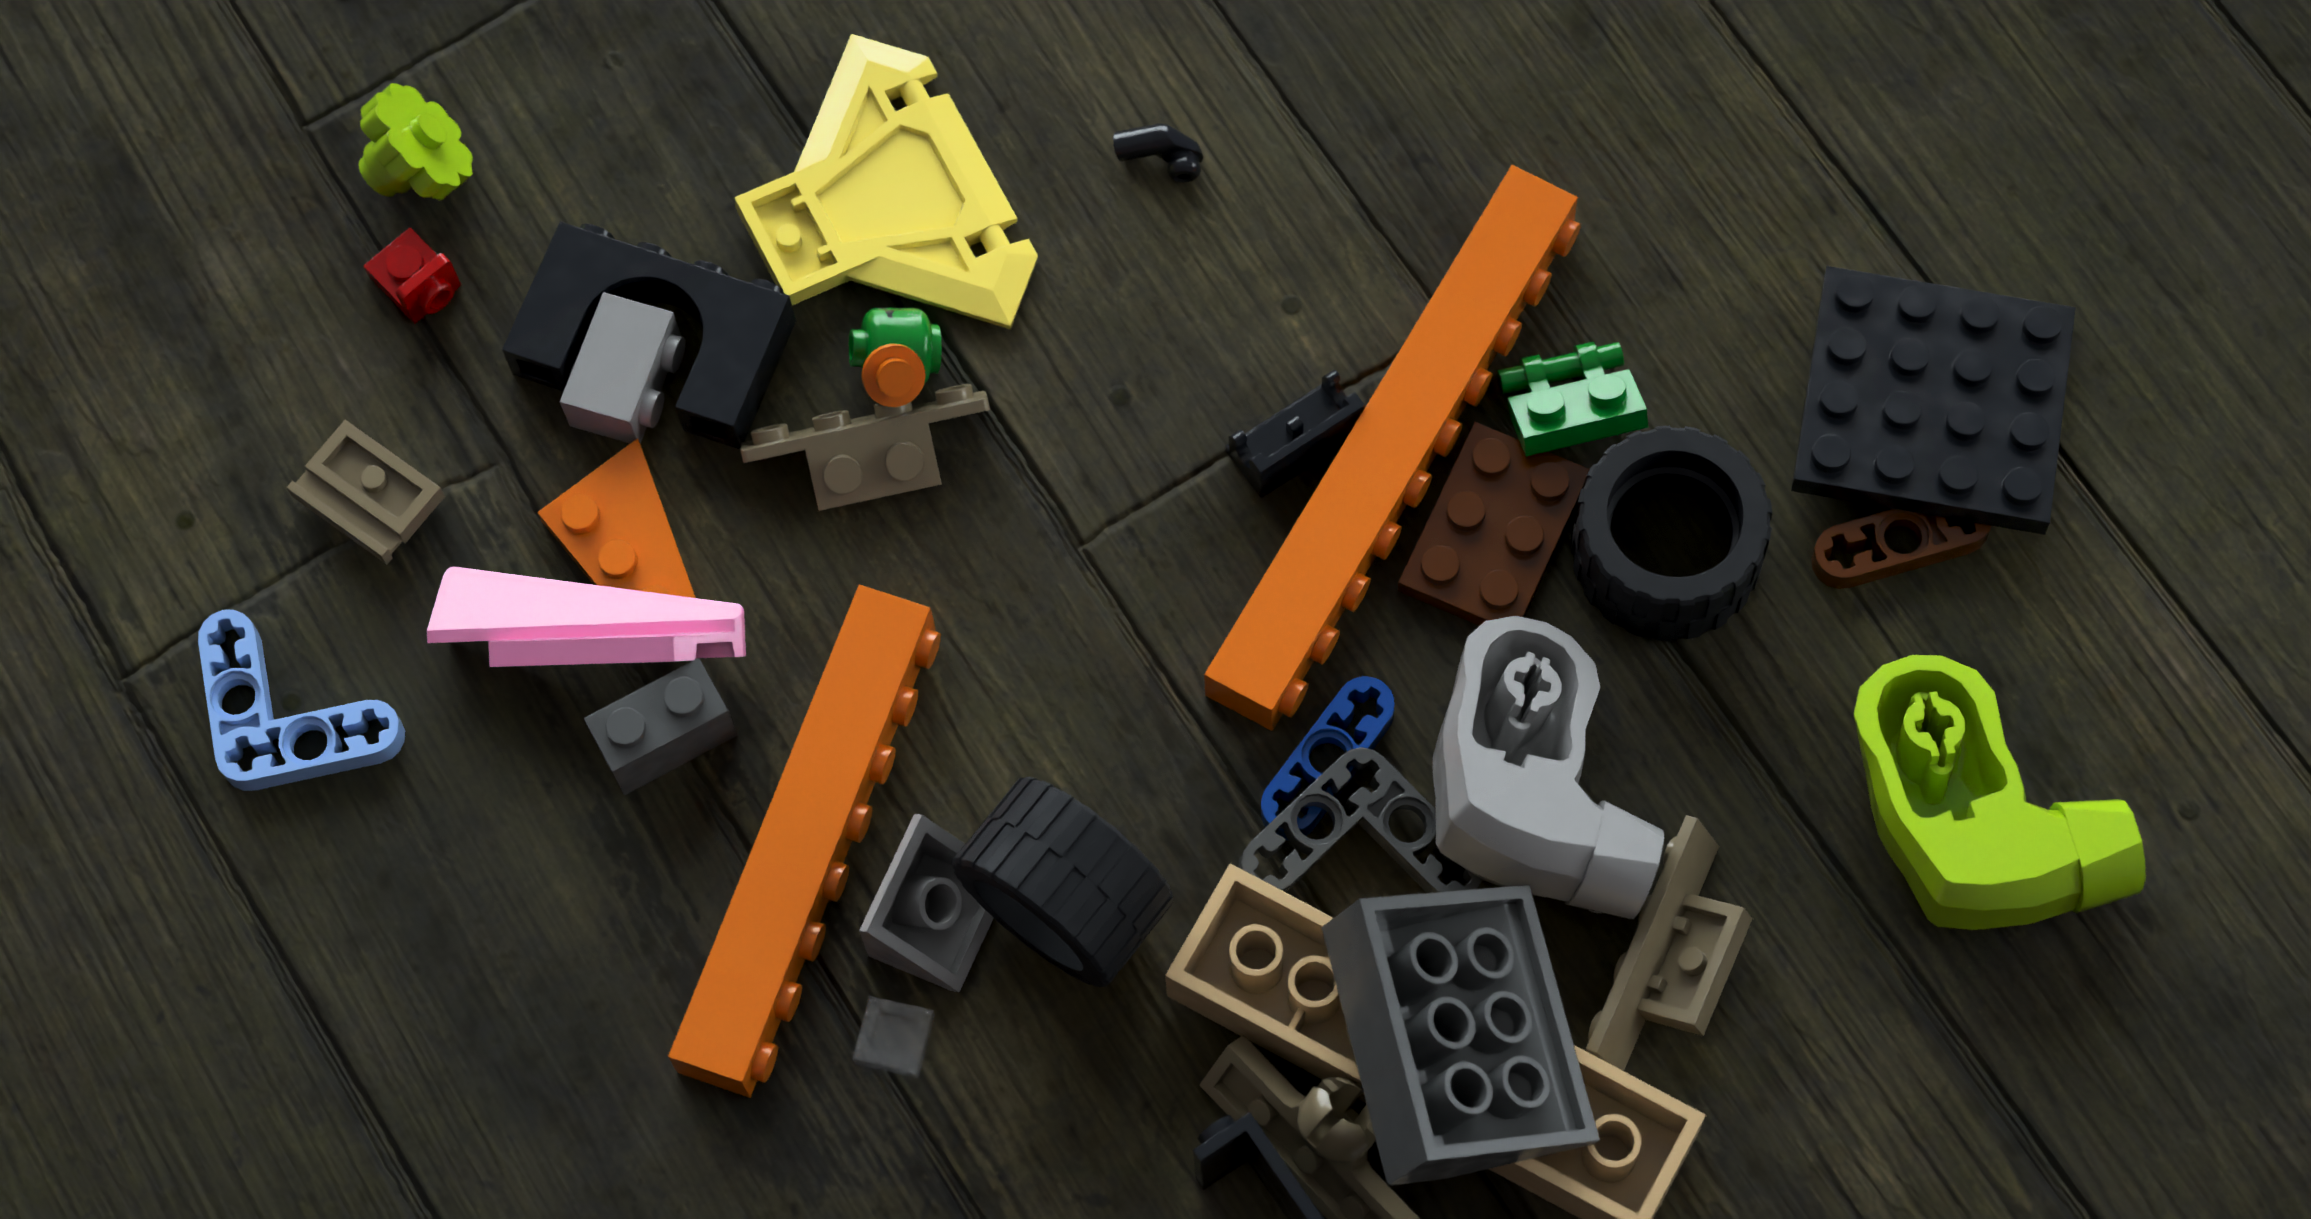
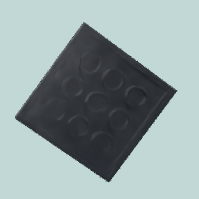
[1791,266,2076,535]

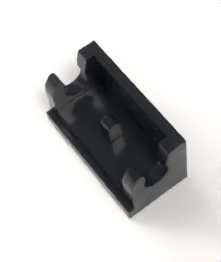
[1225,370,1365,498]

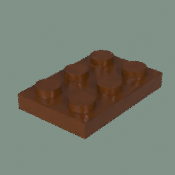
[1398,422,1590,626]

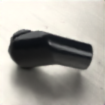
[1113,123,1204,182]

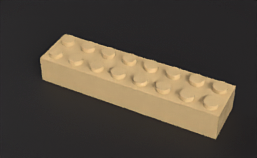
[1165,863,1706,1219]

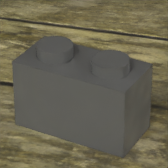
[584,658,738,796]

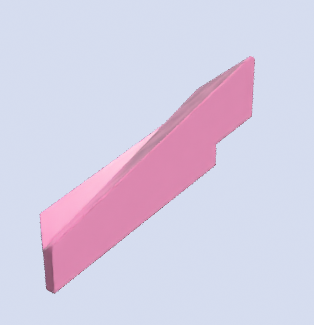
[427,567,746,667]

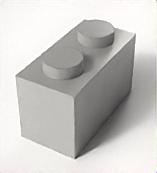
[560,292,685,444]

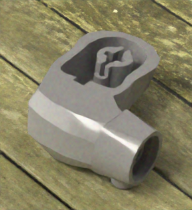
[1433,616,1664,919]

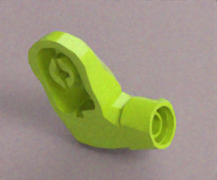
[1854,655,2146,930]

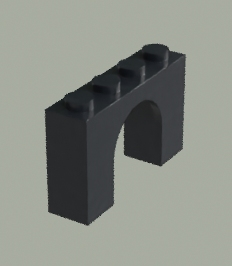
[502,222,796,449]

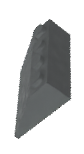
[1321,885,1600,1186]

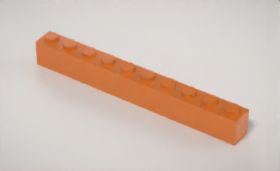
[1204,165,1581,731]

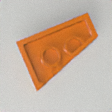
[537,438,696,598]

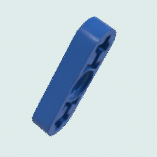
[1261,676,1394,840]

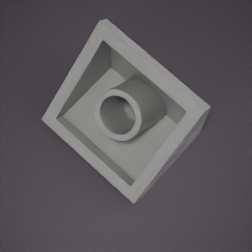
[859,814,994,992]

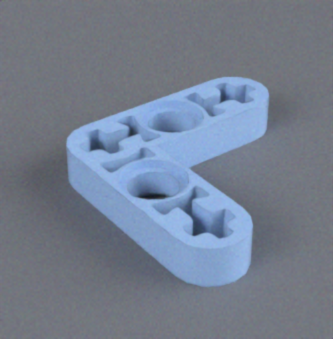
[198,610,405,791]

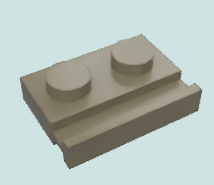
[286,420,445,565]

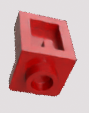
[363,227,461,324]

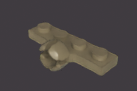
[1200,1035,1420,1219]

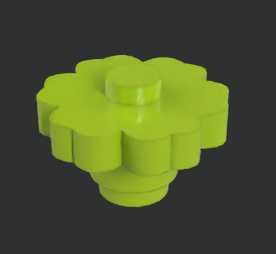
[359,83,473,200]

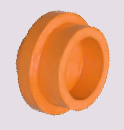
[862,344,925,407]

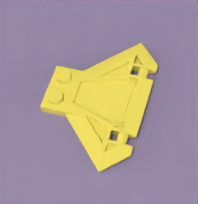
[734,34,1038,330]

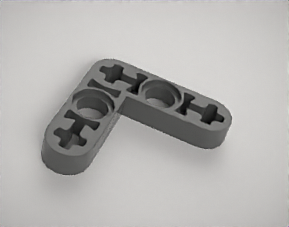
[1238,747,1482,893]

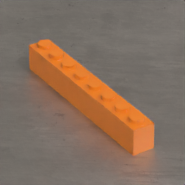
[668,584,941,1098]

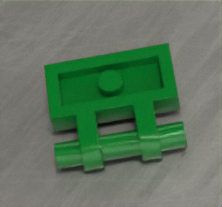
[1497,341,1648,456]

